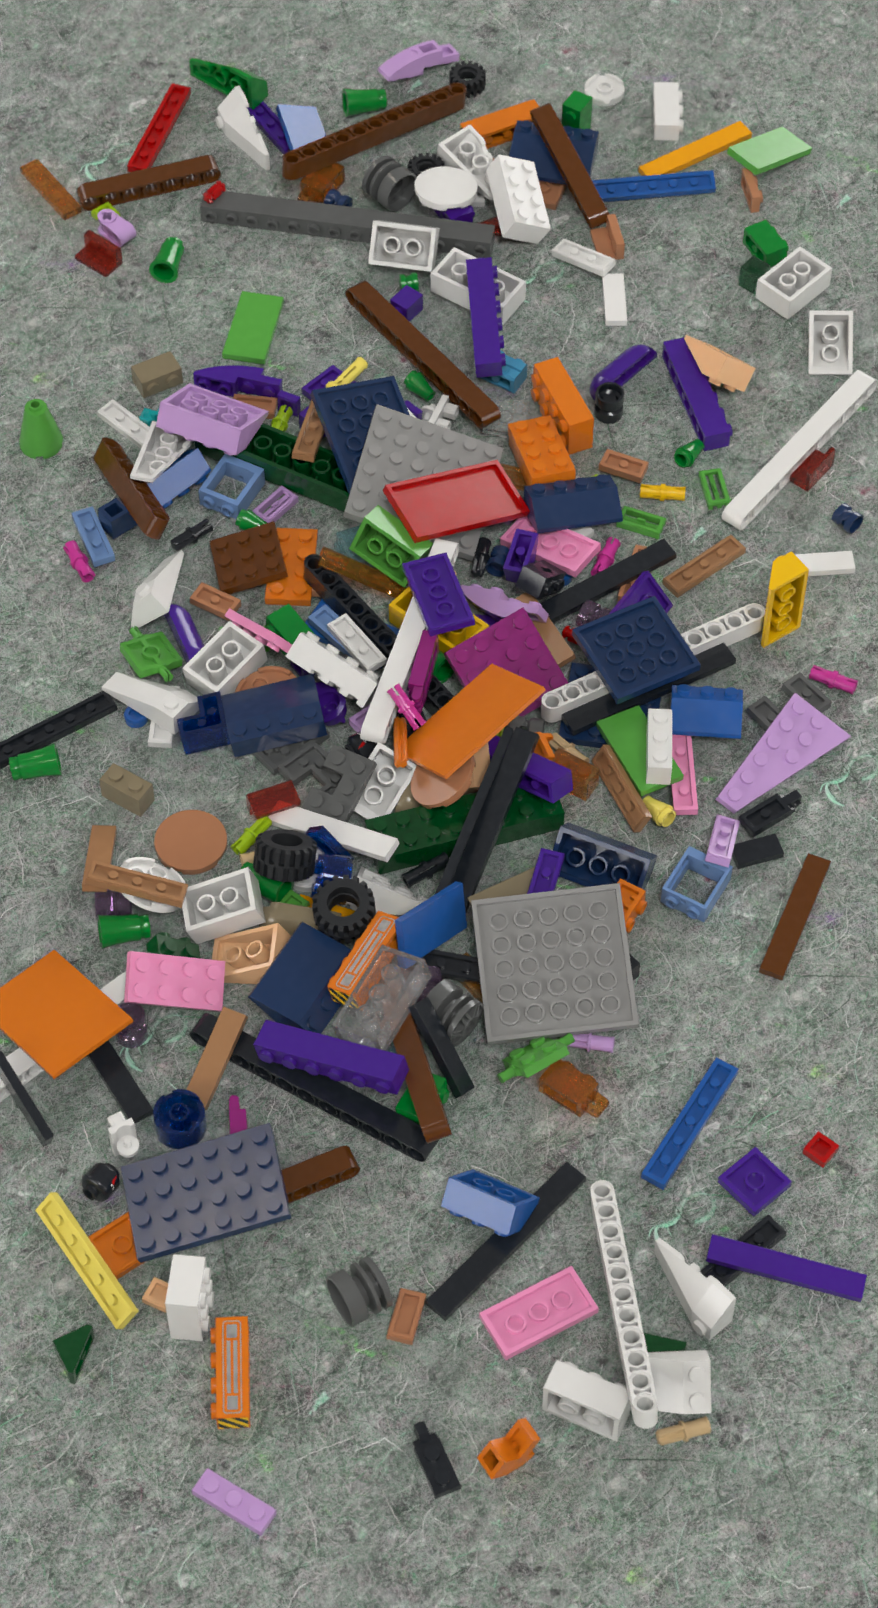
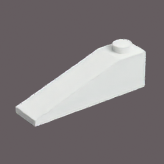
[436,125,493,201]
[130,421,192,483]
[102,672,205,735]
[346,866,428,915]
[654,1238,736,1341]

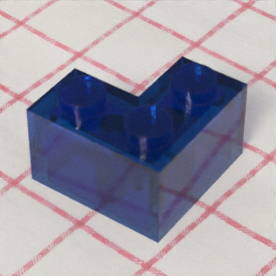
[177,691,230,755]

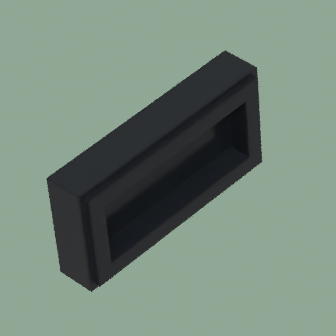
[732,833,784,869]

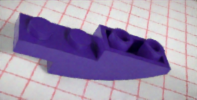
[193,365,283,398]

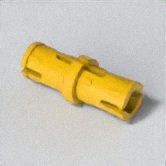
[640,483,686,502]

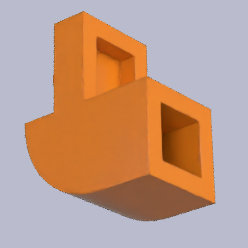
[477,1417,541,1479]

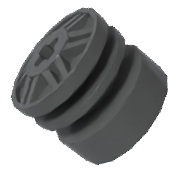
[362,155,417,212]
[427,979,484,1046]
[326,1256,393,1327]

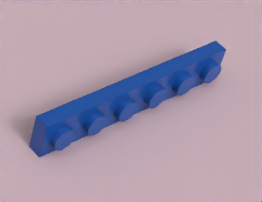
[592,170,716,202]
[641,1057,739,1190]

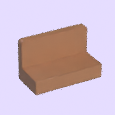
[590,214,625,260]

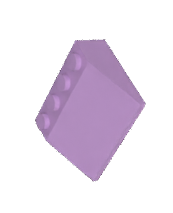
[156,383,269,455]

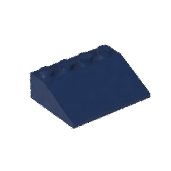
[509,120,599,184]
[222,674,328,758]
[248,922,351,1034]

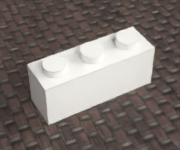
[653,82,683,141]
[646,709,672,785]

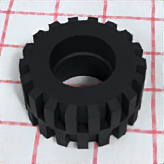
[253,829,317,882]
[312,875,376,944]

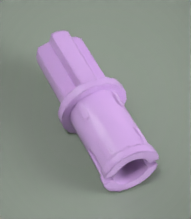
[567,1033,615,1053]

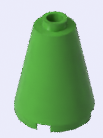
[19,399,63,459]

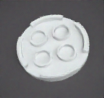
[414,166,477,211]
[120,857,186,913]

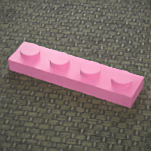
[225,608,292,653]
[671,735,698,815]

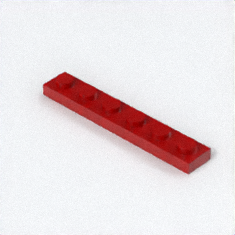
[127,83,191,172]

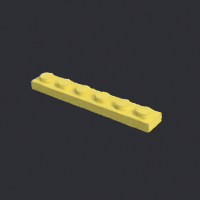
[35,1192,139,1329]

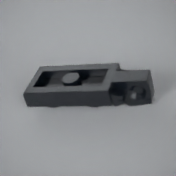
[738,790,802,838]
[413,1421,461,1499]

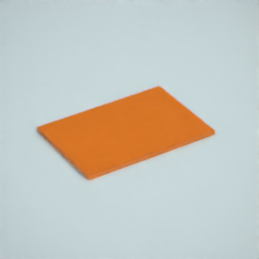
[407,664,546,779]
[0,950,134,1079]

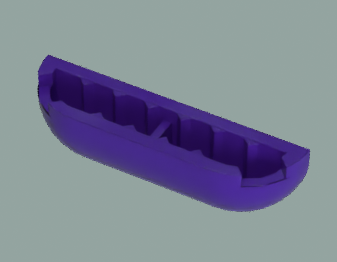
[589,344,657,400]
[164,604,205,664]

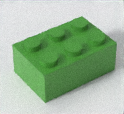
[349,505,433,588]

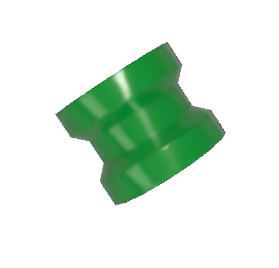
[399,272,419,292]

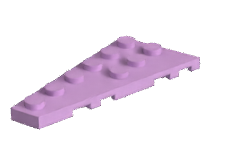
[715,693,851,814]

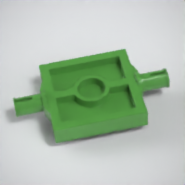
[120,626,183,682]
[497,1033,575,1083]

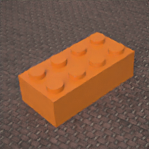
[531,357,594,455]
[508,415,576,486]

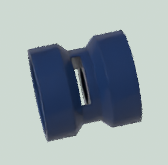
[324,189,353,207]
[832,503,864,534]
[485,545,509,577]

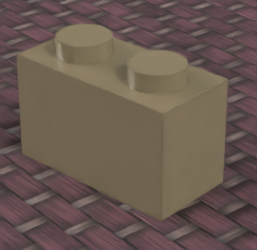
[131,351,183,398]
[99,763,155,817]

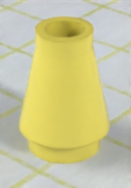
[643,795,676,827]

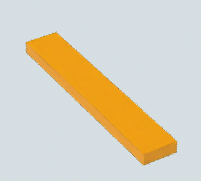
[638,121,752,176]

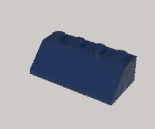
[523,474,623,533]
[553,822,657,890]

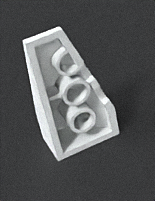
[215,86,270,171]
[131,550,184,628]

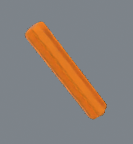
[393,717,408,768]

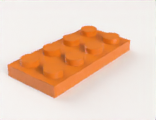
[265,528,318,606]

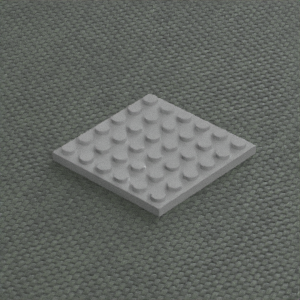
[343,404,503,561]
[471,883,639,1045]

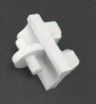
[421,394,459,429]
[107,1112,140,1158]

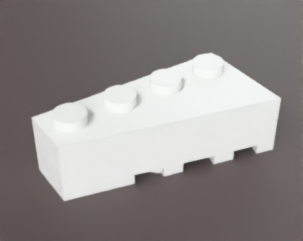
[285,631,380,708]

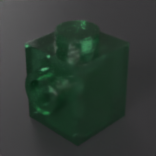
[738,255,770,295]

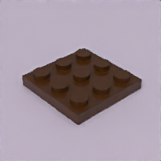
[209,521,288,595]

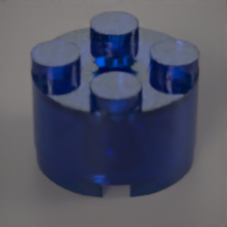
[310,852,353,905]
[153,1089,207,1149]

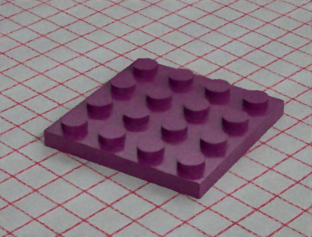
[444,607,568,726]

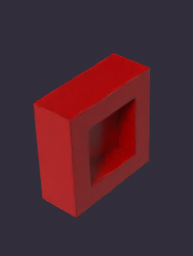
[802,1131,839,1168]

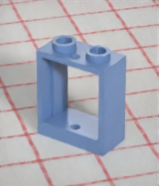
[198,454,265,519]
[660,846,733,922]

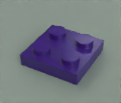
[718,1147,792,1217]

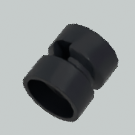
[594,382,624,424]

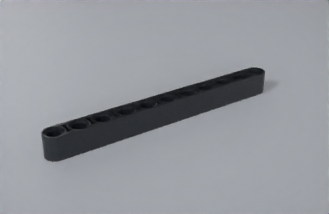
[304,554,454,716]
[189,1013,439,1162]

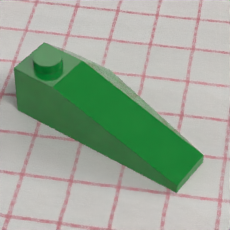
[189,58,268,110]

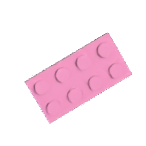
[500,517,601,578]
[124,951,225,1012]
[479,1266,599,1360]

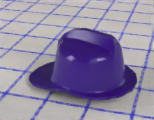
[316,682,347,726]

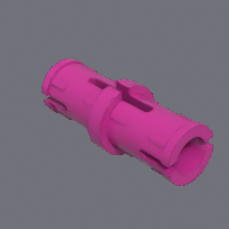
[590,537,621,576]
[63,540,95,583]
[809,665,858,695]
[387,683,426,731]

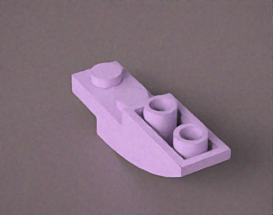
[378,40,460,81]
[461,584,549,623]

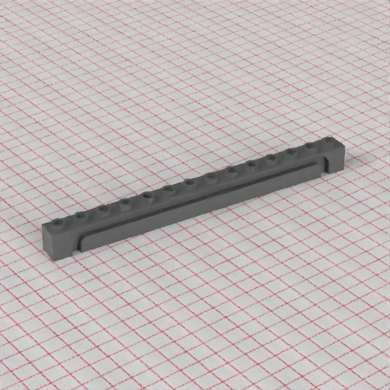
[200,189,495,258]

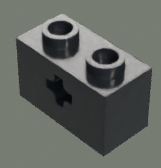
[515,560,566,599]

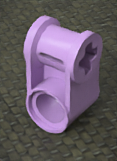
[97,209,136,248]

